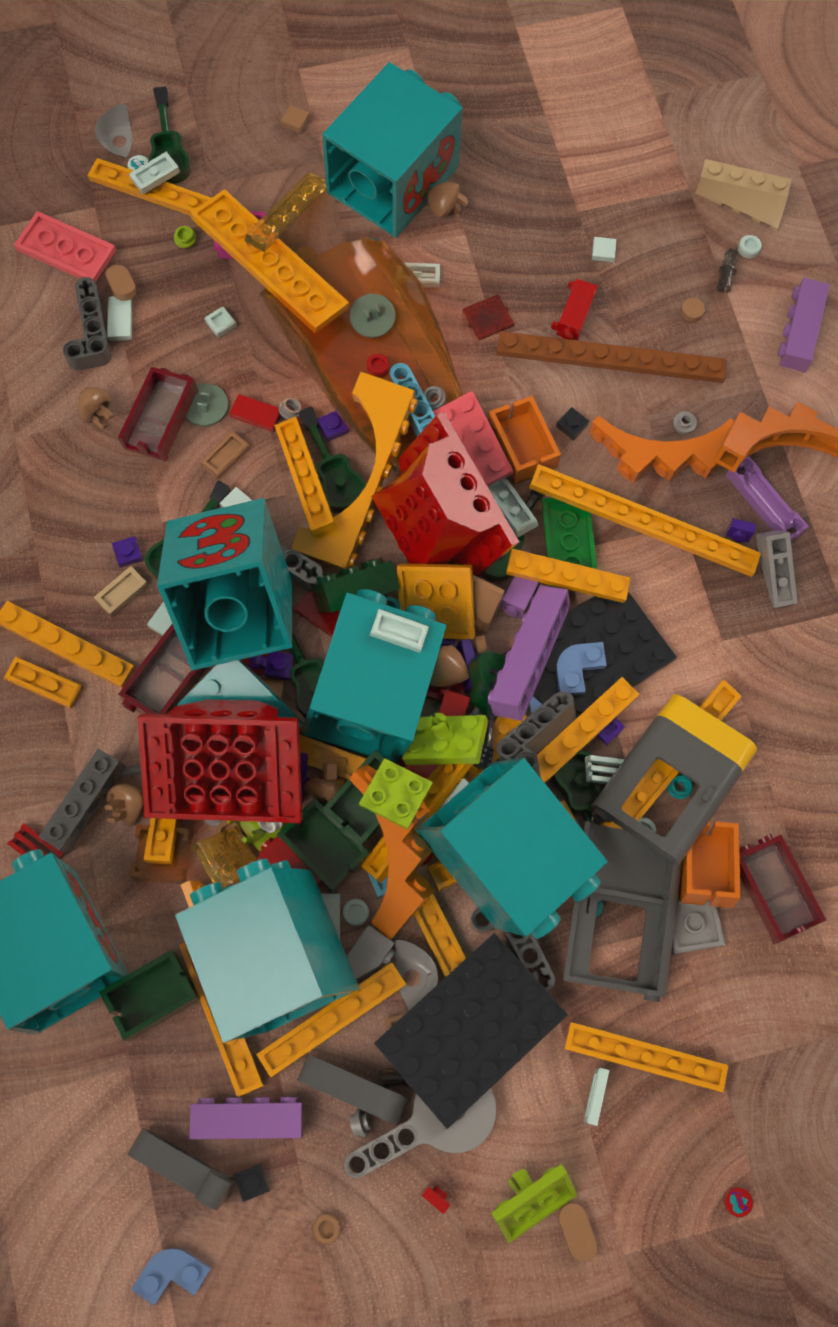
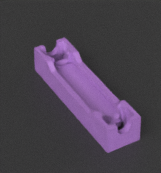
[726,456,809,542]

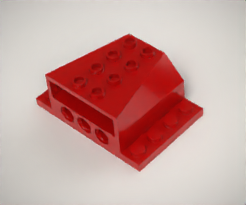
[371,412,519,577]
[137,699,302,823]

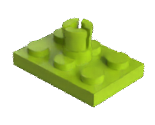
[403,713,488,765]
[491,1164,578,1244]

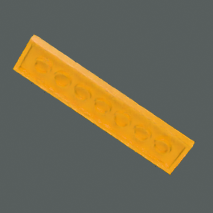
[190,189,349,333]

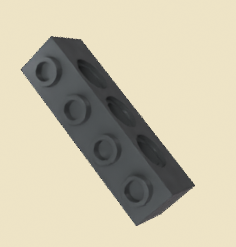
[38,749,127,853]

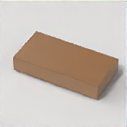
[200,431,250,480]

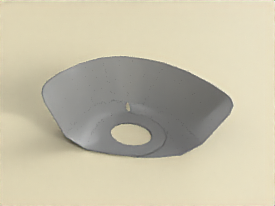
[95,104,132,158]
[395,940,438,1010]

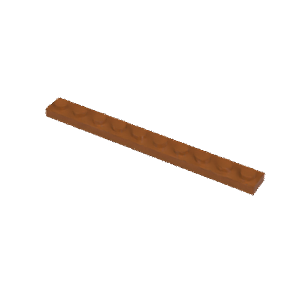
[496,331,726,383]

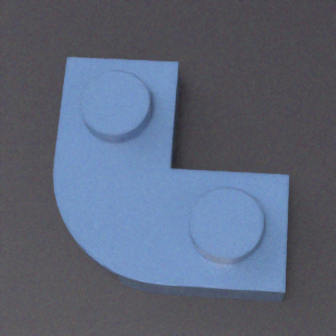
[556,642,607,696]
[131,1248,211,1306]

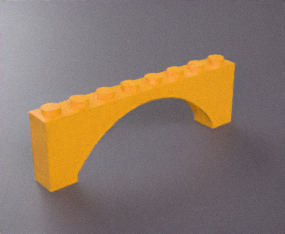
[291,372,418,570]

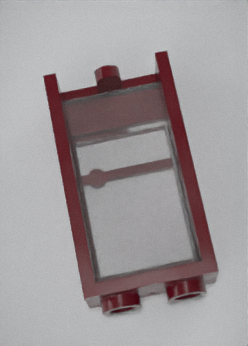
[118,367,199,462]
[118,624,207,715]
[739,834,826,944]

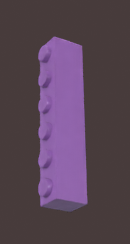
[488,585,571,721]

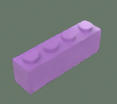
[778,277,830,373]
[189,1097,303,1139]

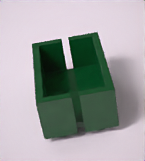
[310,558,400,612]
[323,750,390,845]
[277,798,370,894]
[99,950,200,1041]

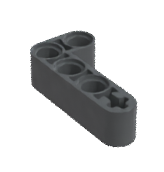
[63,277,111,370]
[497,691,576,778]
[470,908,555,992]
[297,1054,409,1125]
[128,1128,235,1210]

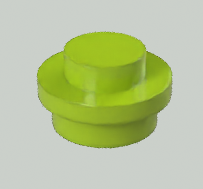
[174,226,197,248]

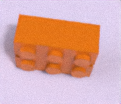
[488,396,561,483]
[681,821,740,908]

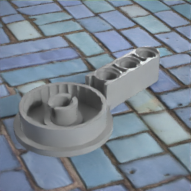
[344,1089,496,1178]

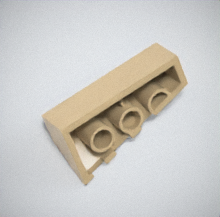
[695,159,792,231]

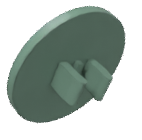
[350,294,395,338]
[186,383,229,427]

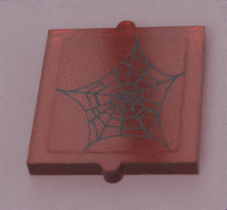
[463,294,514,341]

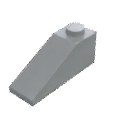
[756,530,798,608]
[347,925,396,981]

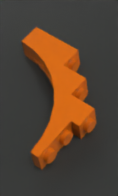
[713,401,838,473]
[589,416,734,484]
[349,764,435,940]

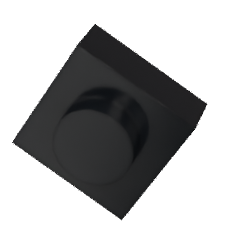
[556,407,589,441]
[234,1164,270,1202]

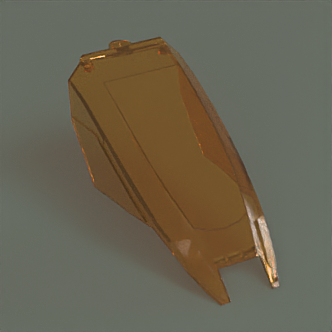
[259,237,463,476]

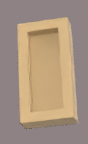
[94,566,148,617]

